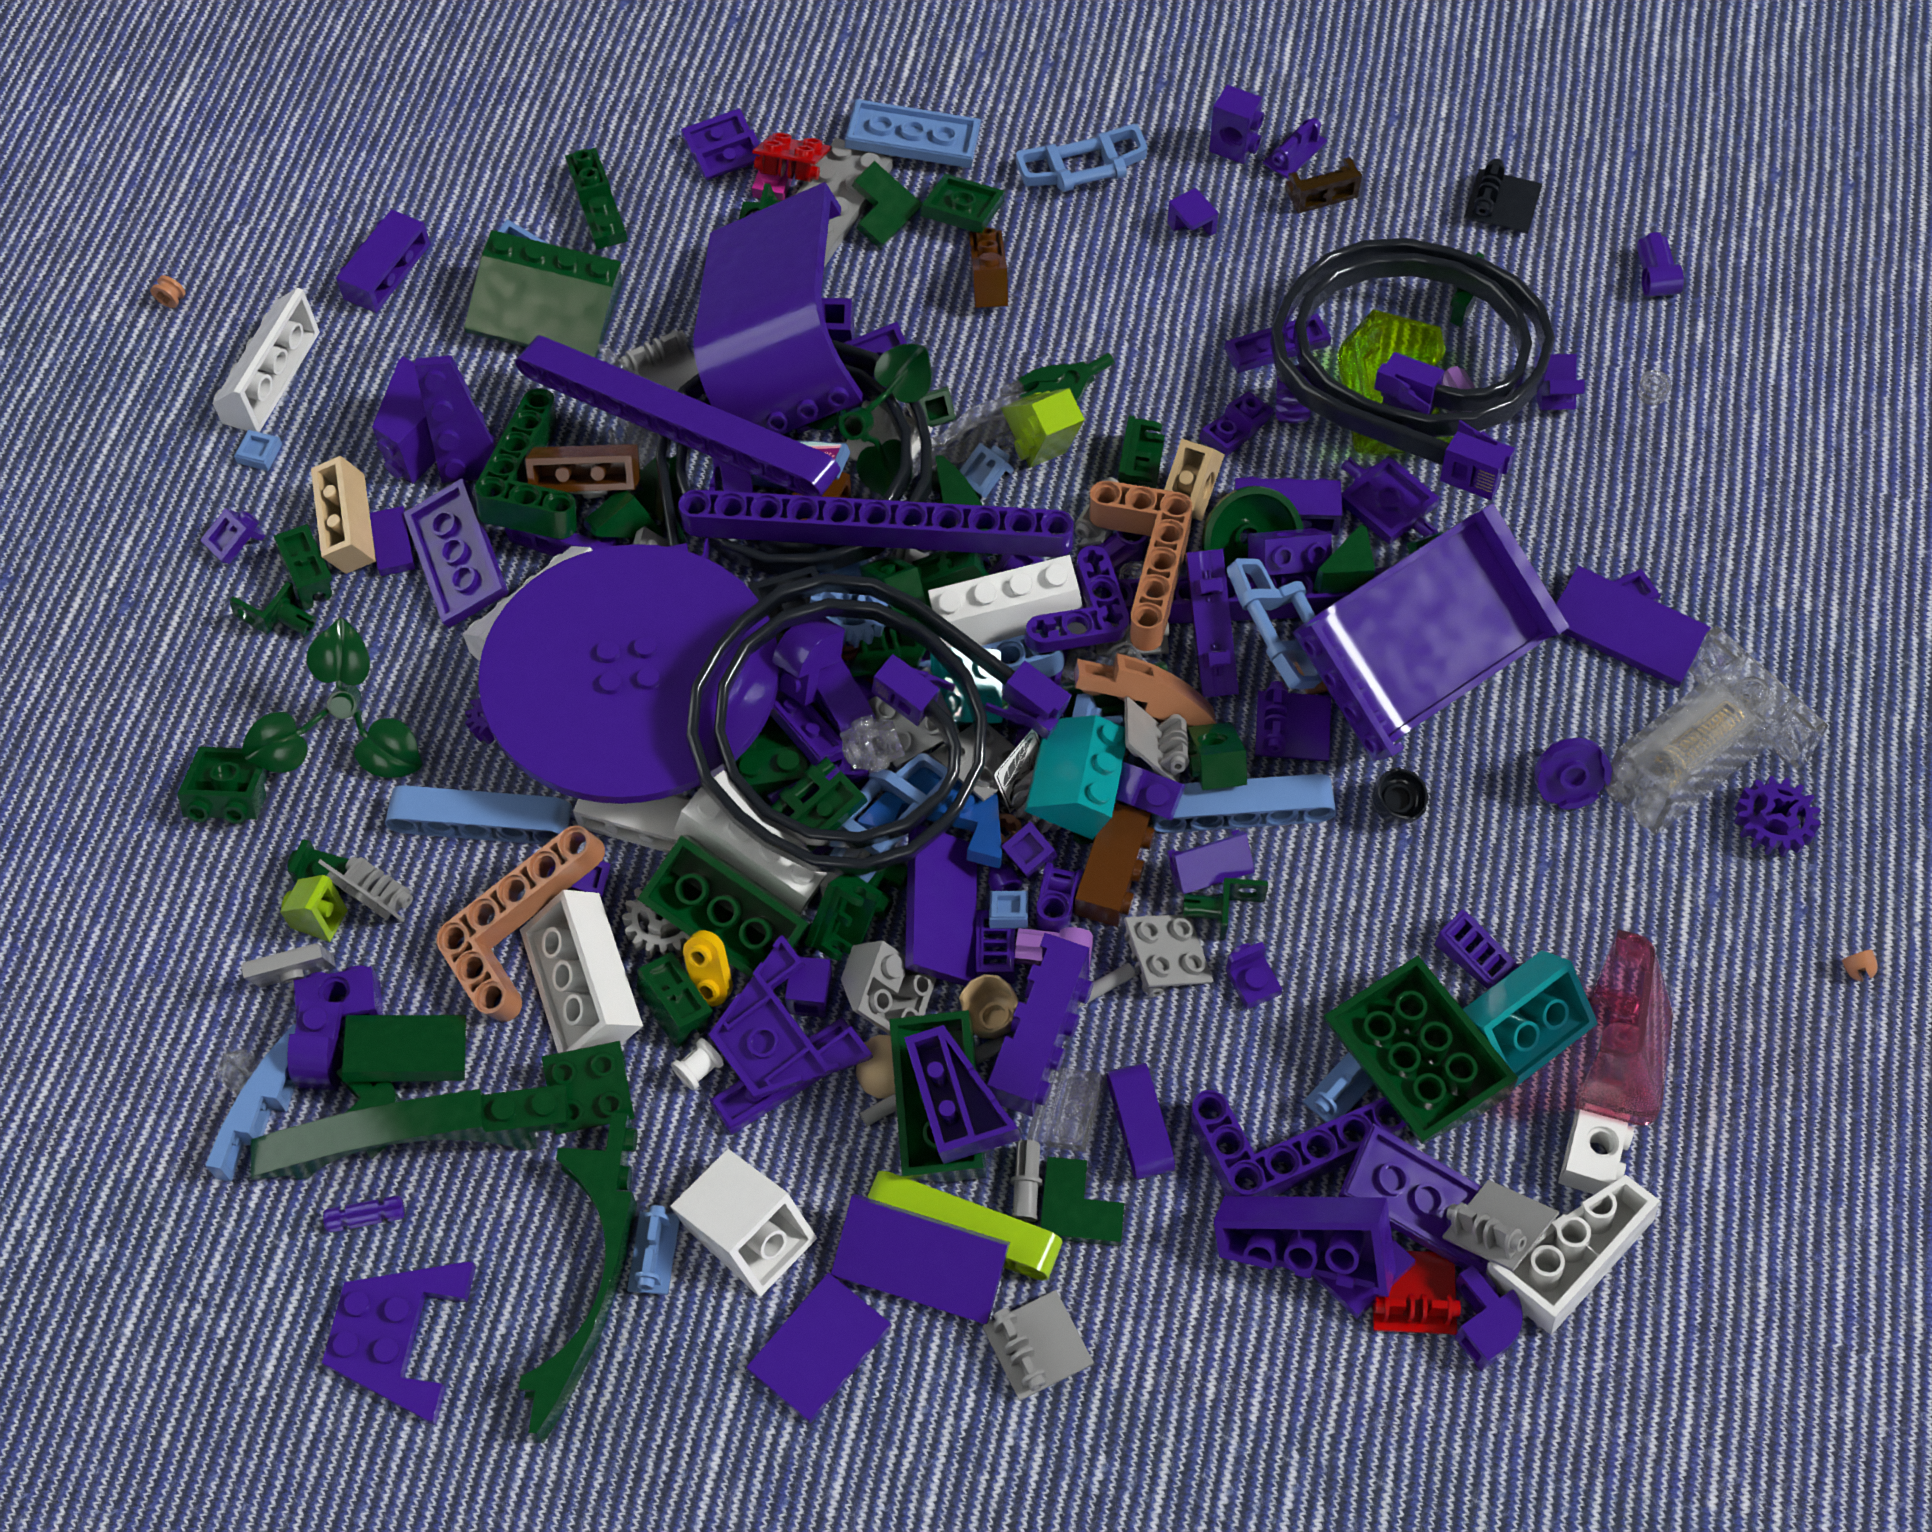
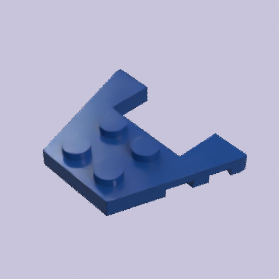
[858,755,1002,868]

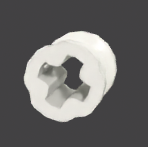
[671,1038,724,1091]

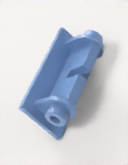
[1302,1052,1374,1123]
[627,1205,680,1295]

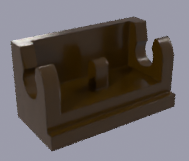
[1285,157,1362,214]

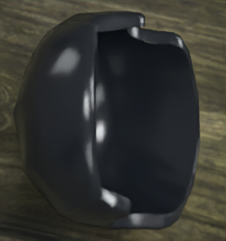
[1371,767,1429,825]

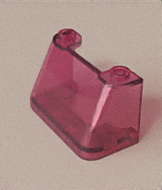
[1575,929,1673,1126]

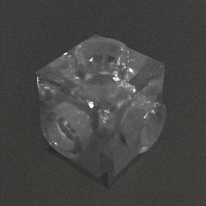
[840,715,905,773]

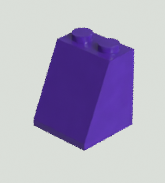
[372,356,436,484]

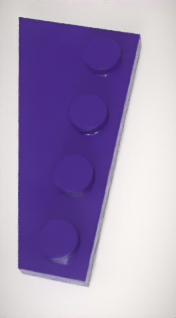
[415,355,498,483]

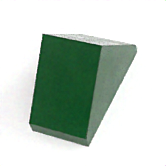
[584,490,663,538]
[1313,524,1375,594]

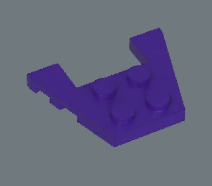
[708,935,874,1100]
[322,1262,476,1425]

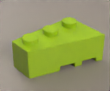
[1000,388,1085,468]

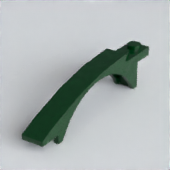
[251,1084,569,1180]
[518,1113,638,1443]

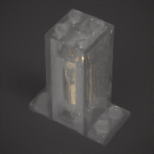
[1604,625,1829,836]

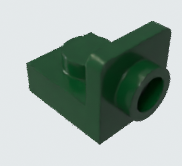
[287,839,349,895]

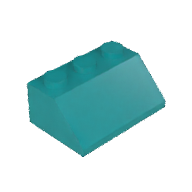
[1024,715,1126,840]
[1463,950,1598,1089]

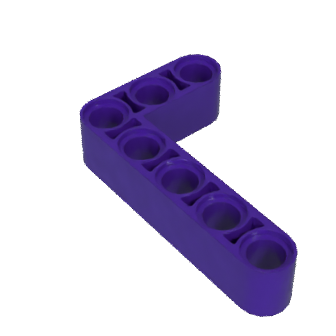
[1190,1090,1406,1196]

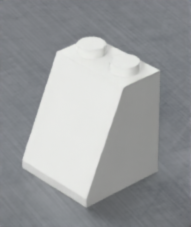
[670,1149,817,1297]

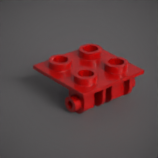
[752,132,832,182]
[1373,1251,1461,1335]

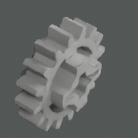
[622,880,691,958]

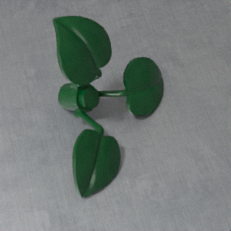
[806,343,932,497]
[242,617,423,778]

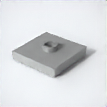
[241,943,336,988]

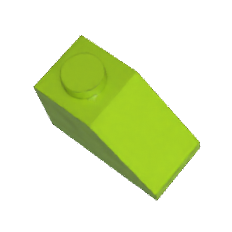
[280,875,348,942]

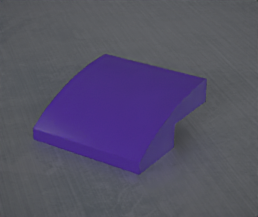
[681,108,760,181]

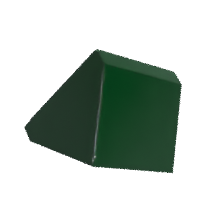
[919,386,956,427]

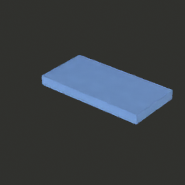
[845,99,981,168]

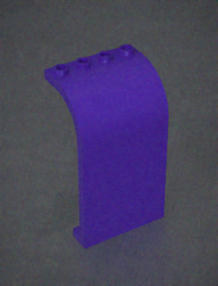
[694,182,863,434]
[1293,503,1570,761]

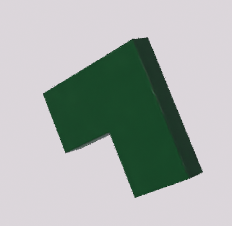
[852,161,922,250]
[1041,1156,1124,1246]

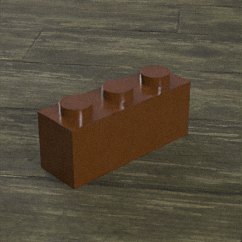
[525,444,641,492]
[1074,803,1155,927]

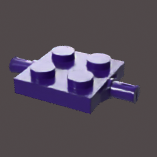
[1341,455,1440,545]

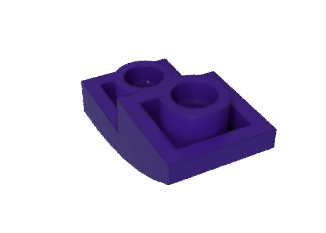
[1199,391,1274,458]

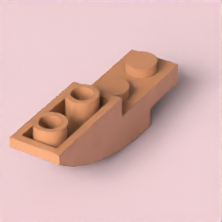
[1074,653,1217,727]

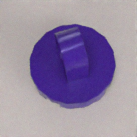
[1534,737,1612,810]

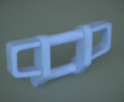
[1016,124,1147,192]
[1226,558,1322,689]
[830,753,947,883]

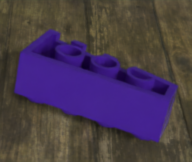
[987,933,1094,1117]
[1214,1196,1396,1297]

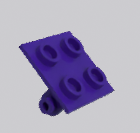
[1255,681,1331,762]

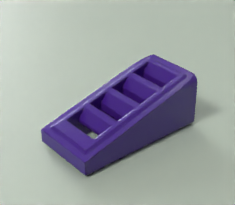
[1434,909,1520,990]
[976,910,1015,984]

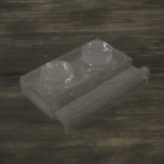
[1027,1068,1105,1152]

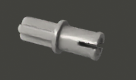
[1010,1139,1042,1223]

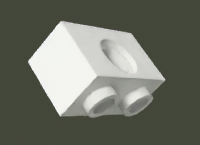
[1558,1097,1634,1195]

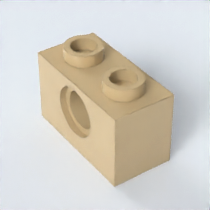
[1164,438,1225,521]

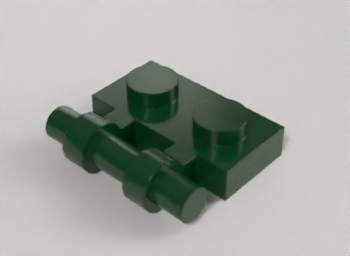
[770,757,868,852]

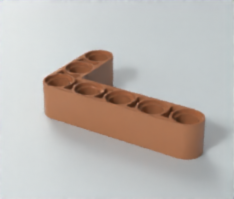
[1090,481,1192,651]
[436,825,605,1022]

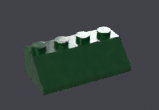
[637,835,813,979]
[889,1010,987,1182]

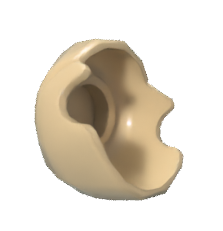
[959,974,1019,1039]
[856,1035,895,1099]

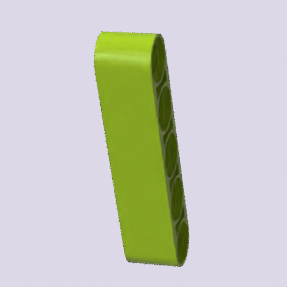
[867,1171,1063,1281]

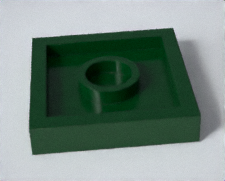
[920,174,1005,233]

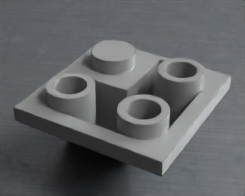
[841,940,937,1035]

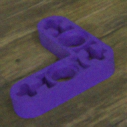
[1024,546,1130,653]

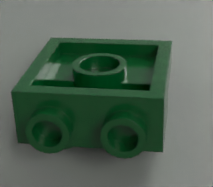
[177,746,269,824]

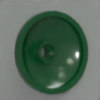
[1202,486,1303,574]

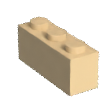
[311,456,376,574]

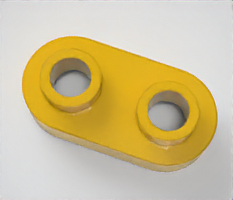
[683,930,733,1006]

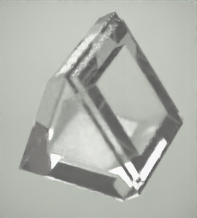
[215,1048,260,1097]

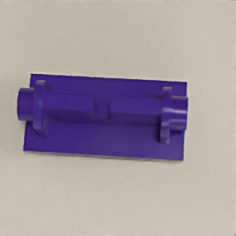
[1263,118,1327,179]

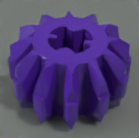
[1276,365,1312,424]

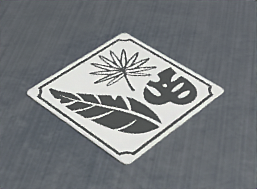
[994,729,1040,813]

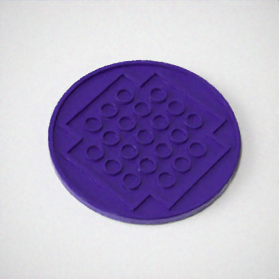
[478,544,780,804]

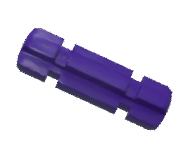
[323,1196,405,1233]

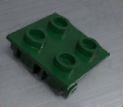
[849,617,926,679]
[541,1041,635,1135]

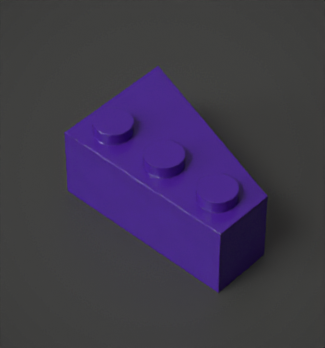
[904,1025,1022,1164]

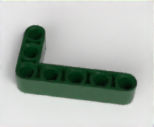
[475,388,577,539]

